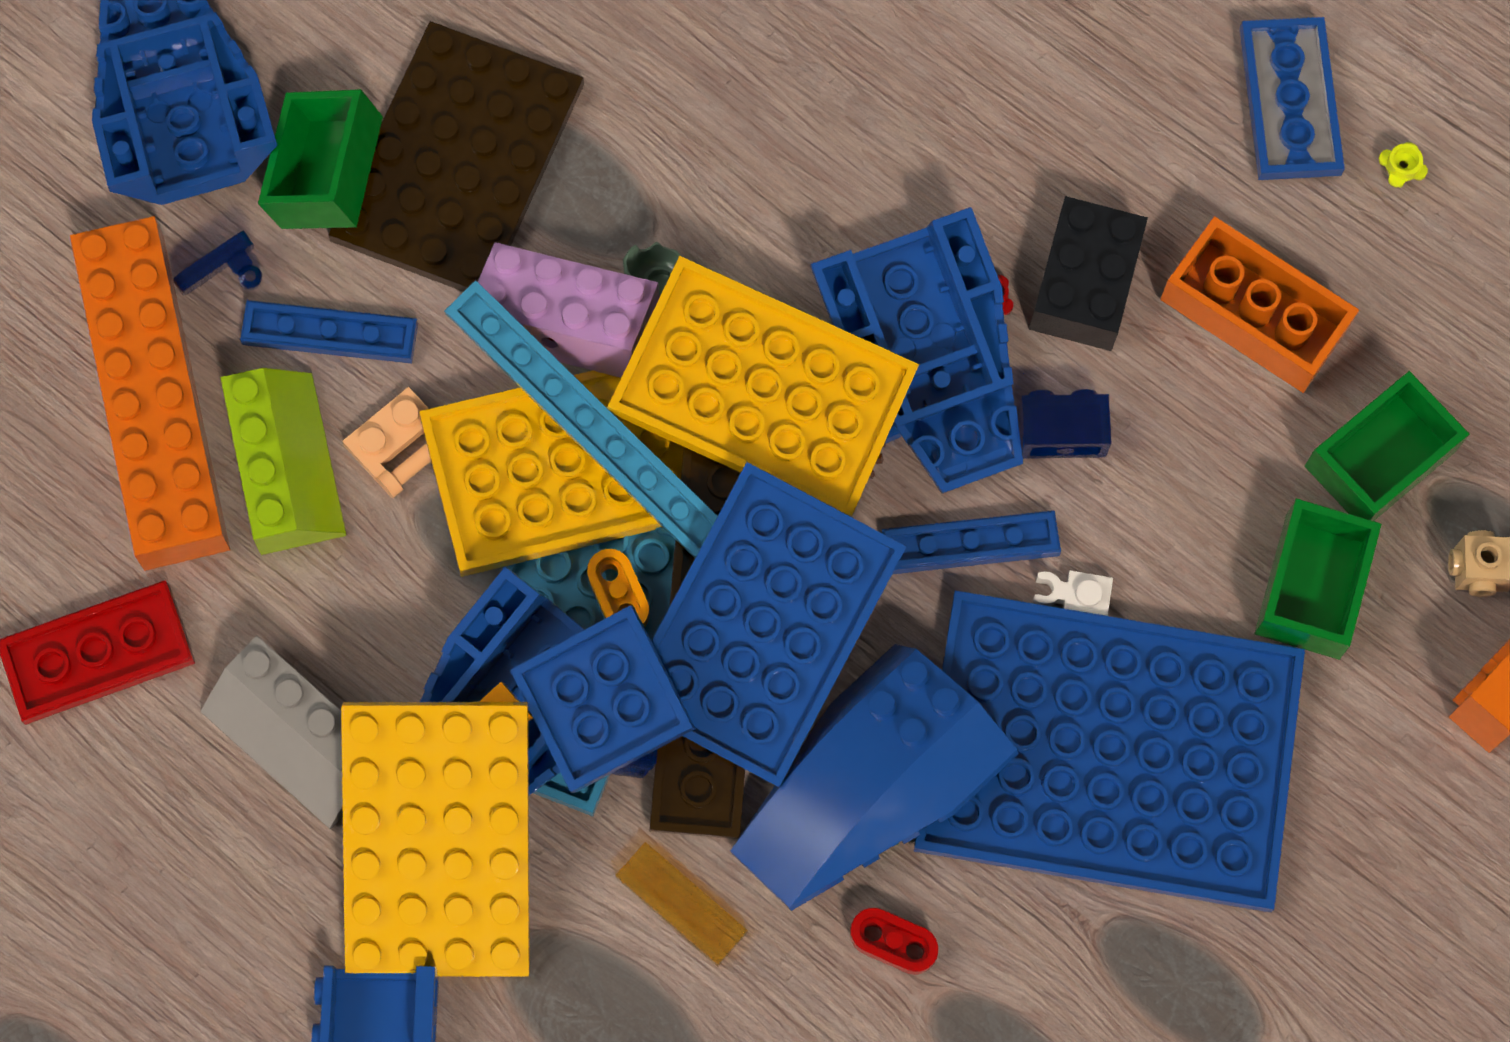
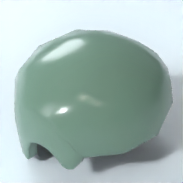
[623,242,681,297]

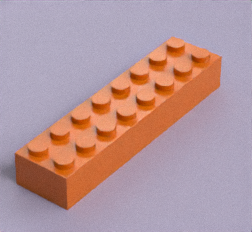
[70,216,231,571]

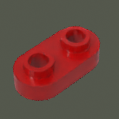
[850,908,939,975]

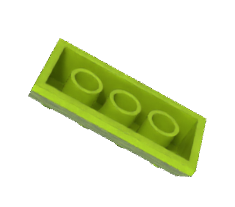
[220,368,347,555]

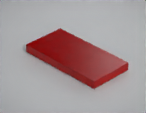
[0,580,195,725]

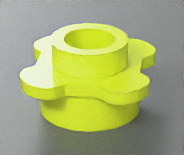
[1379,142,1428,188]

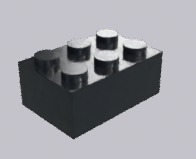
[1029,196,1148,351]

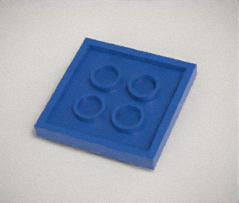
[510,605,696,793]

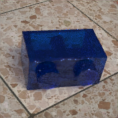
[1018,389,1112,459]

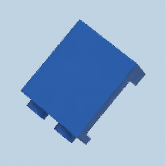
[312,965,439,1042]

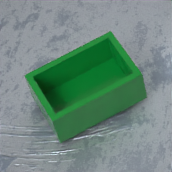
[258,89,383,229]
[1304,371,1470,521]
[1254,498,1382,660]

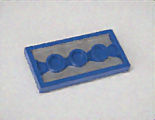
[1239,17,1345,180]

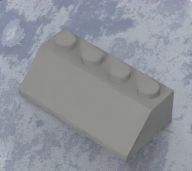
[201,635,343,830]

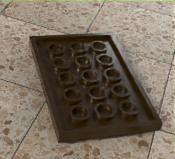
[328,21,584,292]

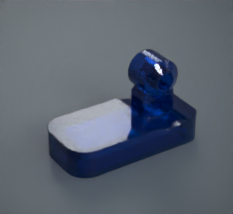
[173,230,262,296]

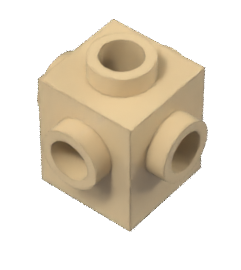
[1448,530,1510,597]

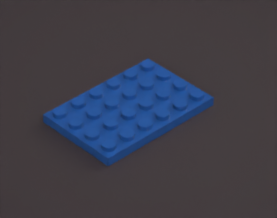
[651,462,907,787]

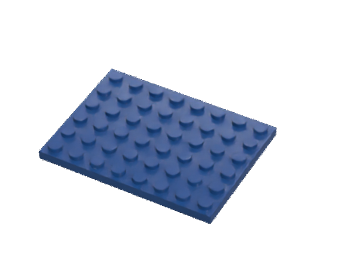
[913,590,1305,913]

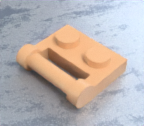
[342,387,431,498]

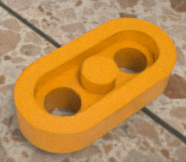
[587,549,649,627]

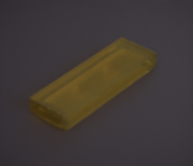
[615,842,748,967]

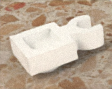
[1033,570,1113,616]

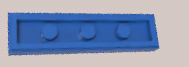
[240,300,418,364]
[881,510,1061,574]

